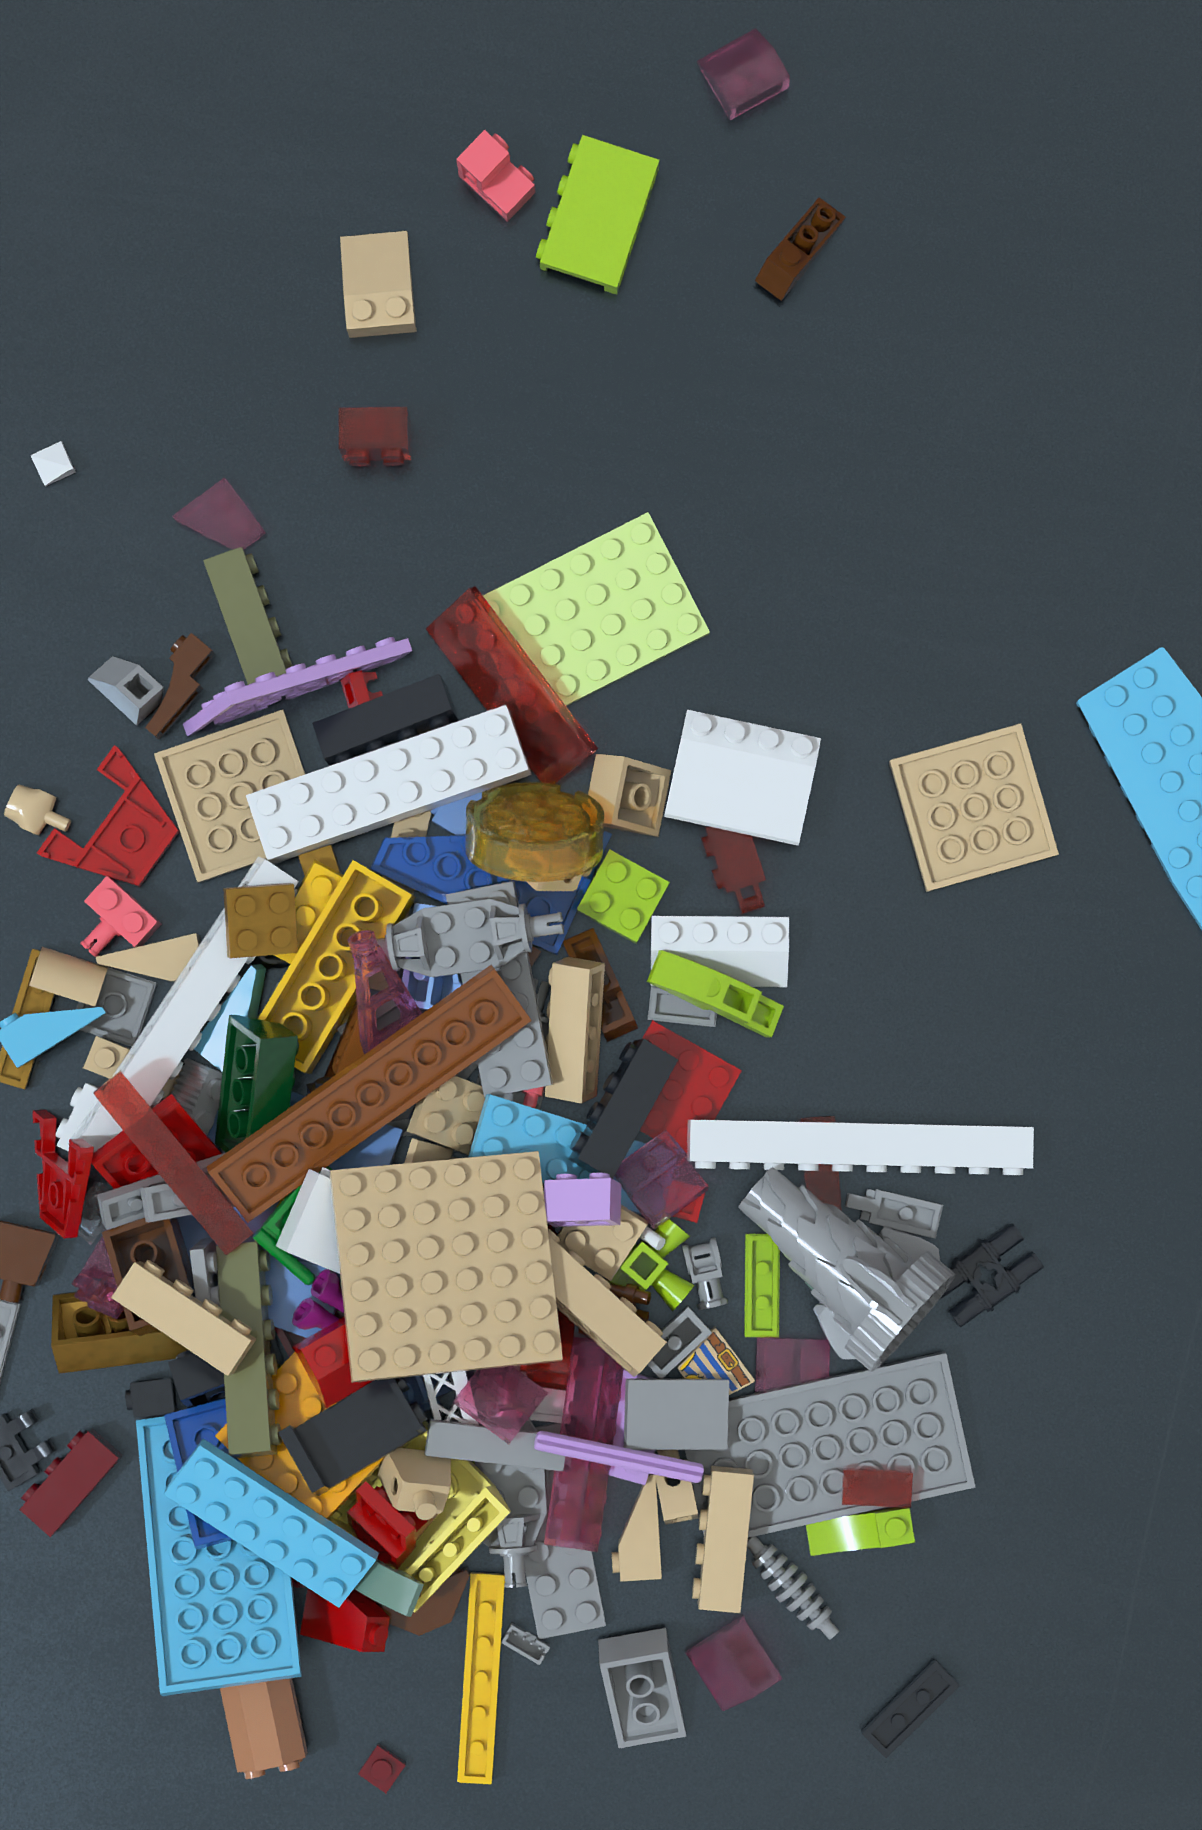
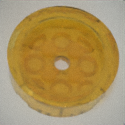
[465,782,605,882]

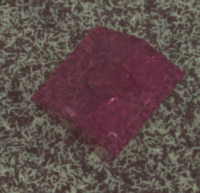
[697,28,790,120]

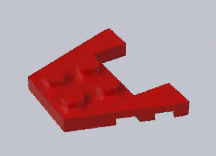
[37,745,180,887]
[32,1109,94,1239]

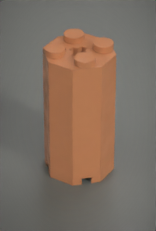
[220,1678,308,1779]

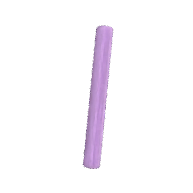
[534,1431,704,1483]

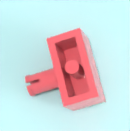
[80,876,162,957]

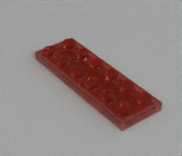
[426,586,598,790]

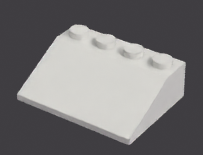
[664,710,821,846]

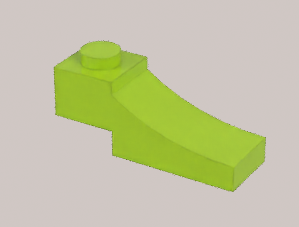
[806,1505,915,1556]

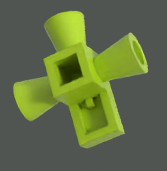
[610,1215,694,1312]

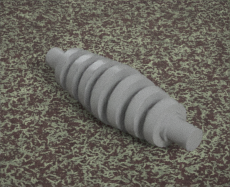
[747,1536,840,1640]

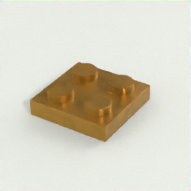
[223,883,298,959]

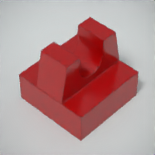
[340,670,383,708]

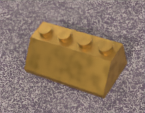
[51,1287,188,1374]

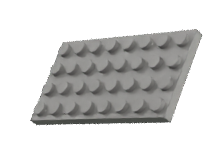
[685,1351,975,1538]

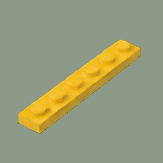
[457,1572,505,1785]

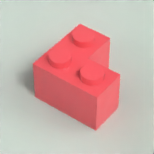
[456,130,535,222]

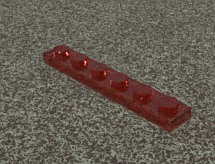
[93,1070,254,1255]

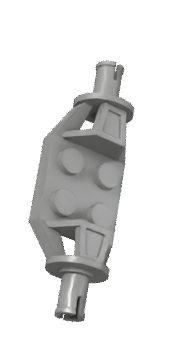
[355,899,564,978]
[475,1376,548,1588]

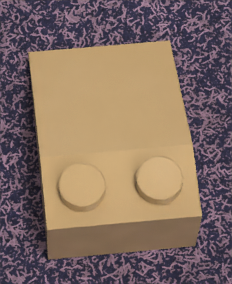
[340,231,417,338]

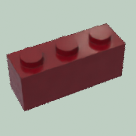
[19,1428,123,1537]

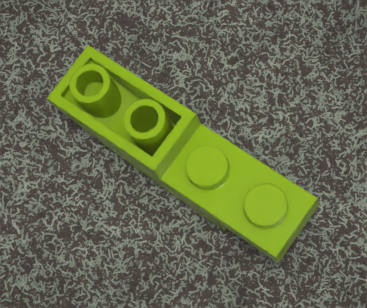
[647,950,784,1037]

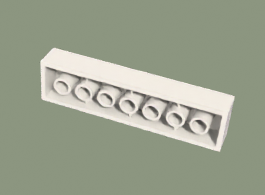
[246,705,532,864]

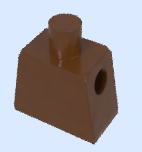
[0,1220,60,1303]

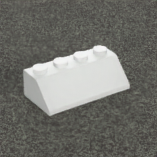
[651,916,789,987]

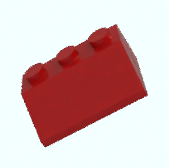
[293,1316,374,1408]

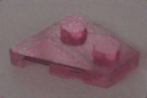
[172,478,266,550]

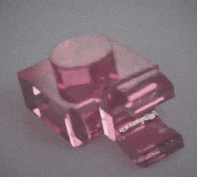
[72,1273,124,1319]

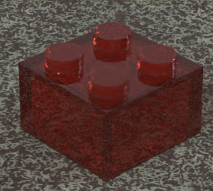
[339,407,411,466]

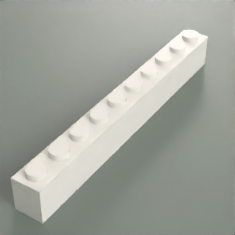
[68,857,298,1153]
[687,1120,1034,1175]

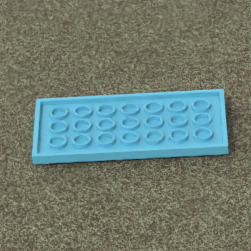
[136,1416,302,1696]

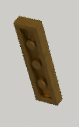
[0,949,55,1090]

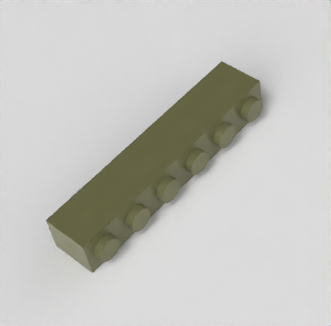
[216,1242,282,1458]

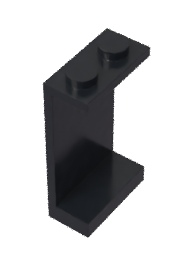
[278,1377,427,1496]

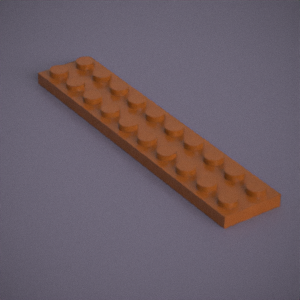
[206,964,532,1223]

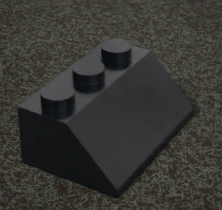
[168,1339,284,1408]

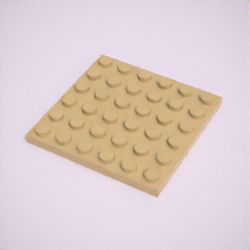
[330,1151,563,1383]

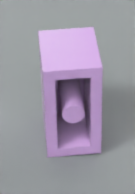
[544,1173,621,1227]

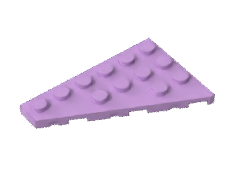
[183,637,412,737]

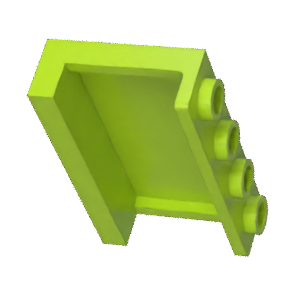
[536,135,660,295]

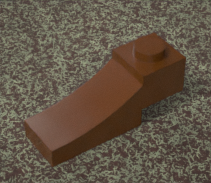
[145,633,215,740]

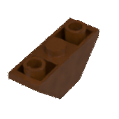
[377,1566,471,1636]

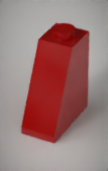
[300,1588,390,1652]

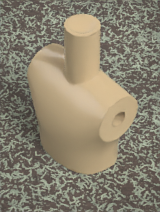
[4,784,71,836]

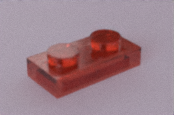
[841,1468,913,1508]

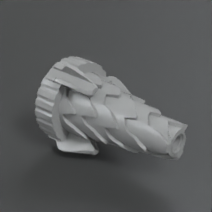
[738,1167,956,1372]

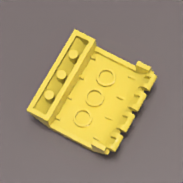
[329,1421,511,1613]

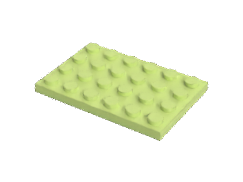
[467,512,710,726]

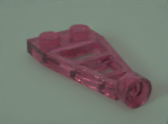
[348,930,422,1054]

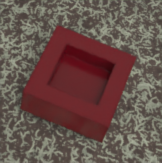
[358,1743,406,1794]

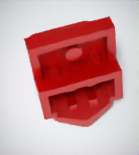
[347,1481,438,1570]

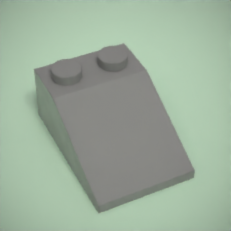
[598,1628,686,1748]

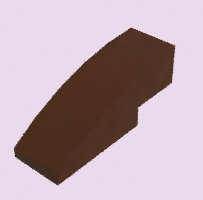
[563,928,638,1042]

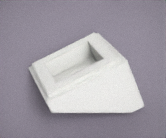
[30,441,76,487]

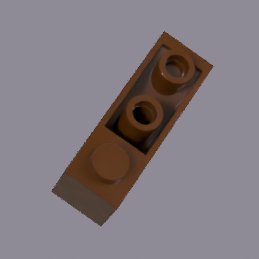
[755,197,846,301]

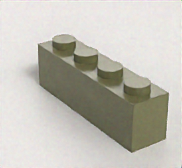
[203,546,293,685]

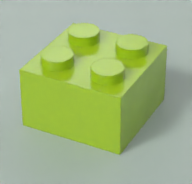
[577,849,670,944]

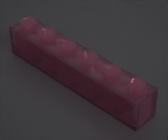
[544,1337,624,1552]

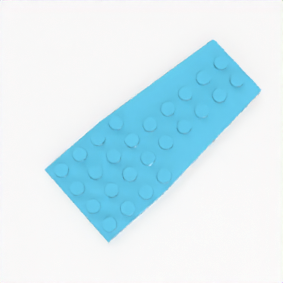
[1076,647,1202,930]

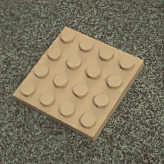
[154,710,305,883]
[889,724,1059,892]

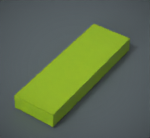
[744,1233,780,1338]

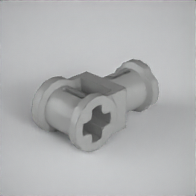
[682,1237,728,1310]

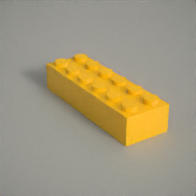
[258,860,417,1074]

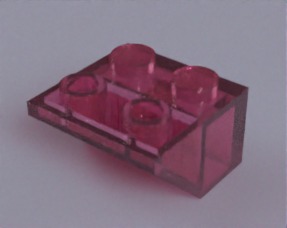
[685,1615,782,1711]

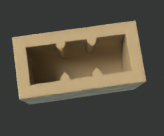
[29,947,108,1007]

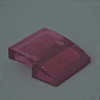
[615,1130,708,1229]
[755,1337,830,1393]
[453,1366,548,1445]

